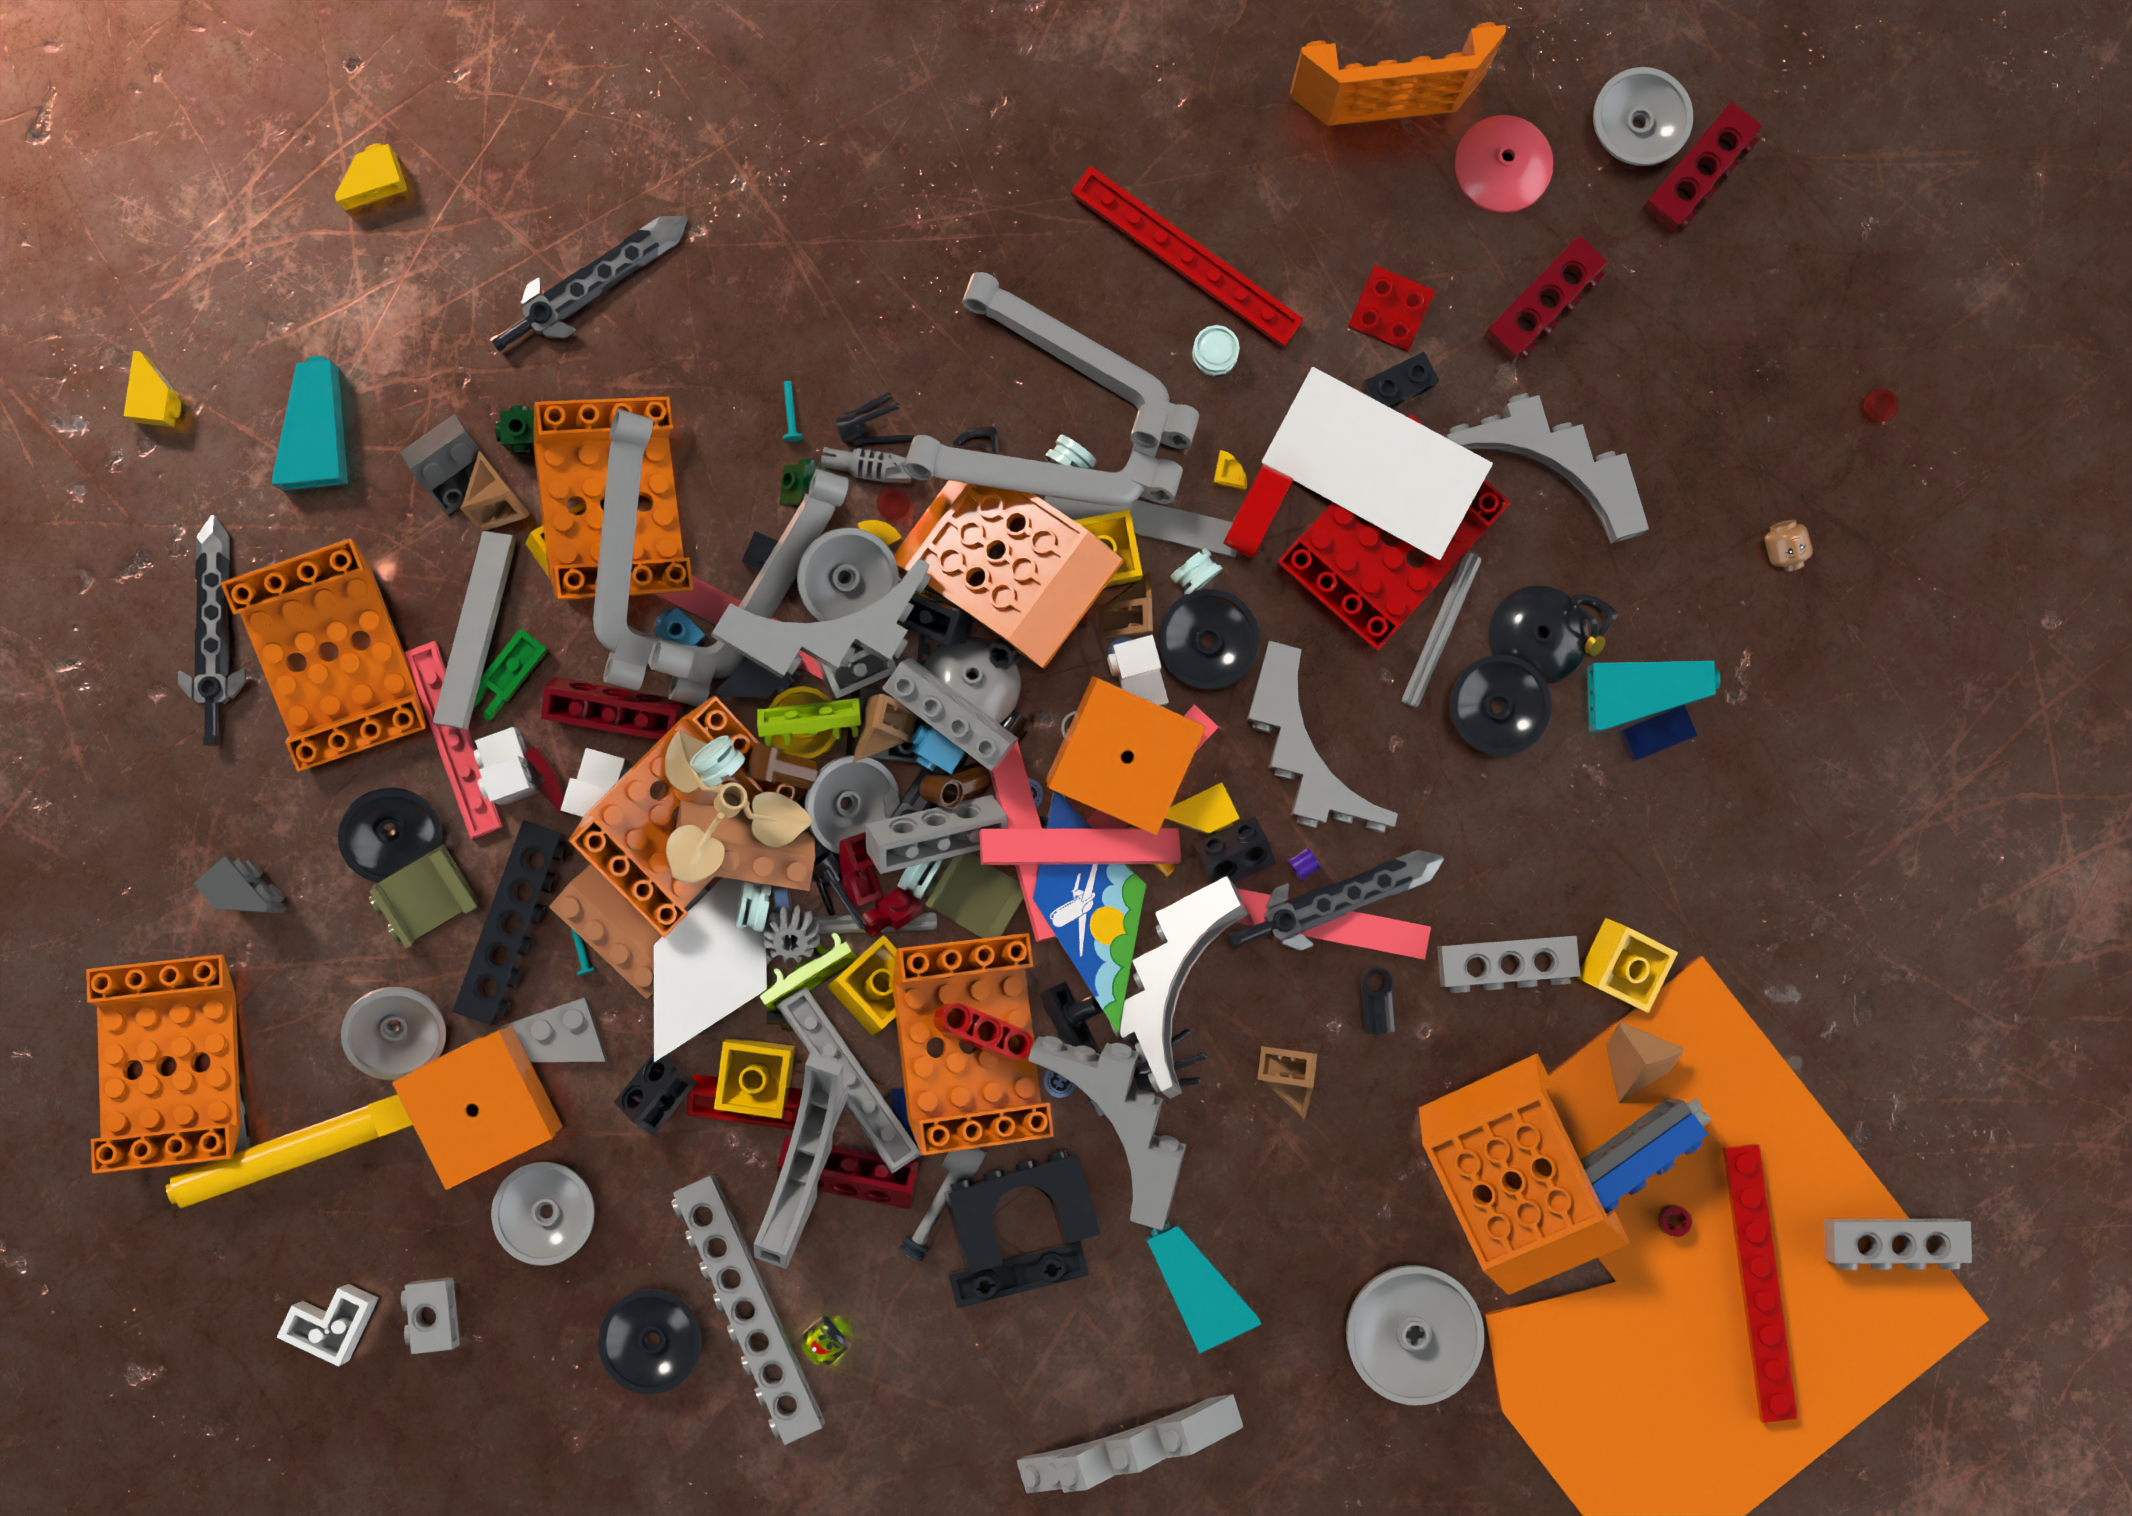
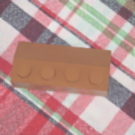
[669,801,815,891]
[549,864,662,999]

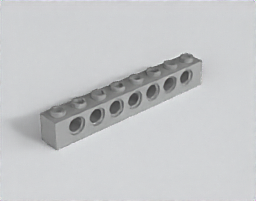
[672,1173,825,1445]

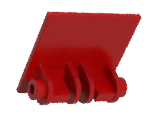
[1348,264,1435,351]

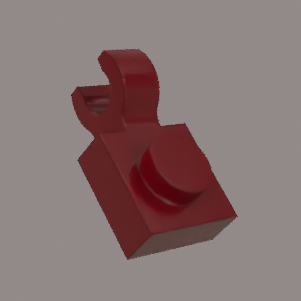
[861,887,923,937]

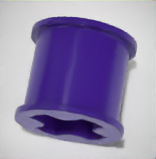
[1287,847,1322,882]

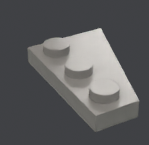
[488,997,607,1062]

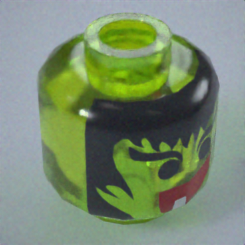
[801,1314,852,1366]

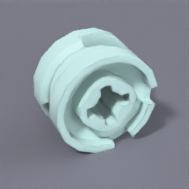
[1192,325,1240,377]
[1045,435,1097,470]
[1170,548,1223,595]
[690,735,745,787]
[897,859,944,899]
[735,881,771,932]

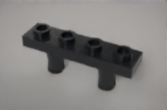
[1039,981,1104,1117]
[949,1241,1089,1308]

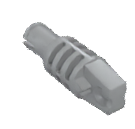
[821,447,913,483]

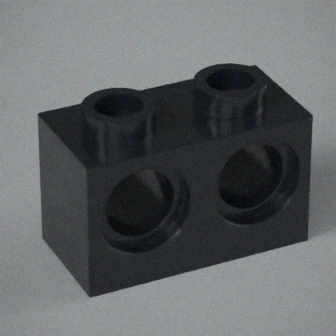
[1360,352,1439,409]
[1194,817,1276,884]
[614,1053,697,1135]

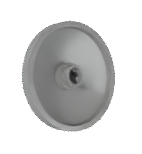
[1346,1265,1484,1405]

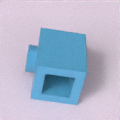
[653,606,709,647]
[911,722,965,774]

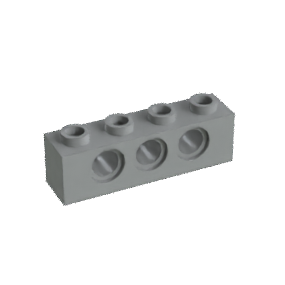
[882,658,1018,771]
[865,795,1008,874]
[1437,936,1580,993]
[1824,1218,1972,1270]

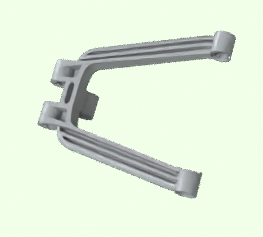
[903,272,1199,506]
[593,409,849,707]

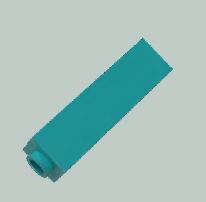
[272,356,348,490]
[1587,661,1720,733]
[1146,1221,1261,1354]

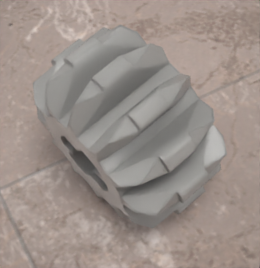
[762,905,820,964]

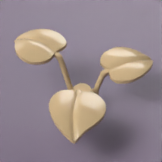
[665,731,813,882]

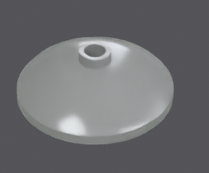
[1593,67,1693,166]
[797,528,899,622]
[923,637,1021,724]
[805,755,901,854]
[341,987,446,1080]
[491,1162,595,1265]

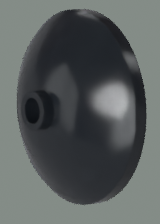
[1488,586,1589,684]
[1159,589,1260,690]
[1450,655,1552,756]
[338,788,442,883]
[598,1289,702,1394]

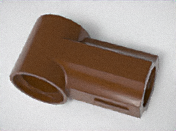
[746,743,818,790]
[920,762,991,809]

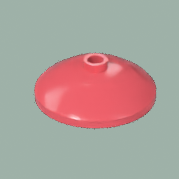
[1454,115,1553,213]

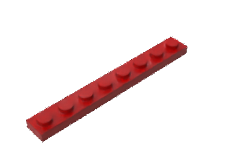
[1071,165,1304,348]
[1722,1144,1798,1423]

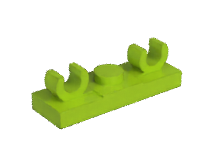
[757,698,861,746]
[759,933,858,1011]

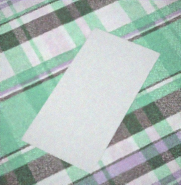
[1262,367,1493,560]

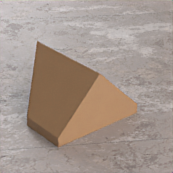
[460,451,530,532]
[1099,572,1153,639]
[853,694,917,763]
[1606,1022,1684,1103]
[1257,1046,1317,1120]

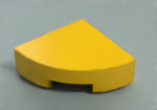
[1213,450,1247,491]
[857,520,903,547]

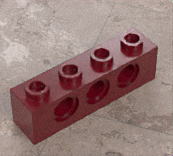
[1642,101,1762,234]
[1483,235,1608,363]
[541,677,685,740]
[777,1135,919,1210]

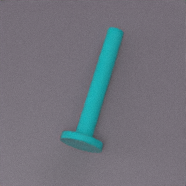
[783,381,803,442]
[571,928,597,976]

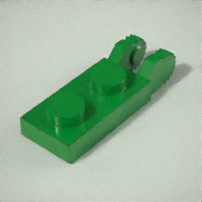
[473,628,549,721]

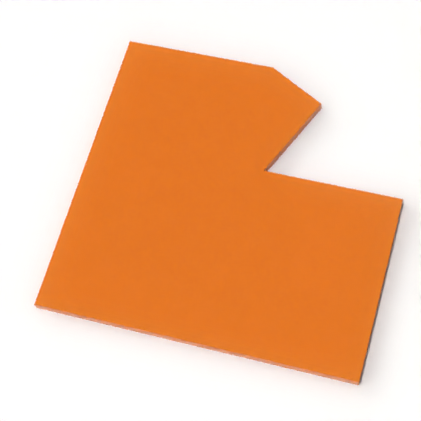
[1483,956,1990,1516]

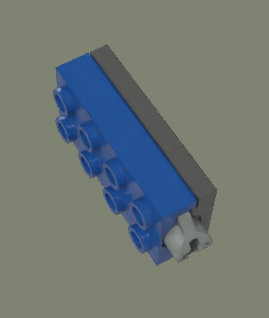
[1580,1097,1712,1214]

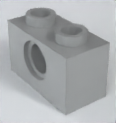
[401,1277,460,1354]

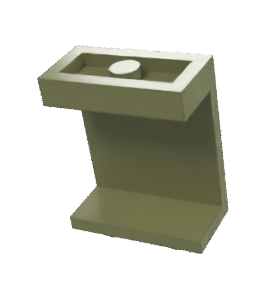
[369,844,479,948]
[924,853,1024,938]

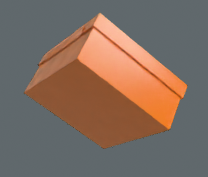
[1046,676,1206,835]
[392,1024,563,1190]

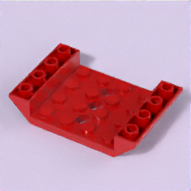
[1277,414,1511,651]

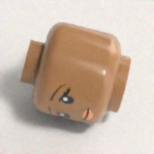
[1764,520,1813,571]

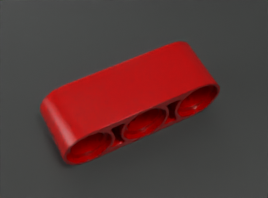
[1223,464,1294,559]
[933,1003,1034,1060]

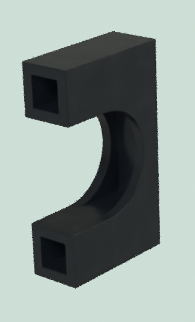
[943,1149,1101,1274]

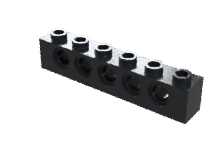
[452,820,569,1026]

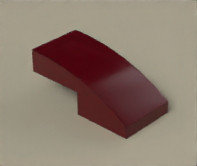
[524,746,568,815]
[839,832,883,908]

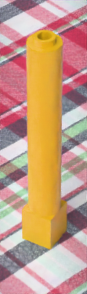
[166,1094,413,1208]

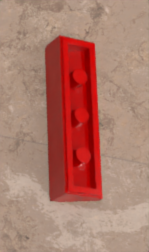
[686,1074,803,1130]

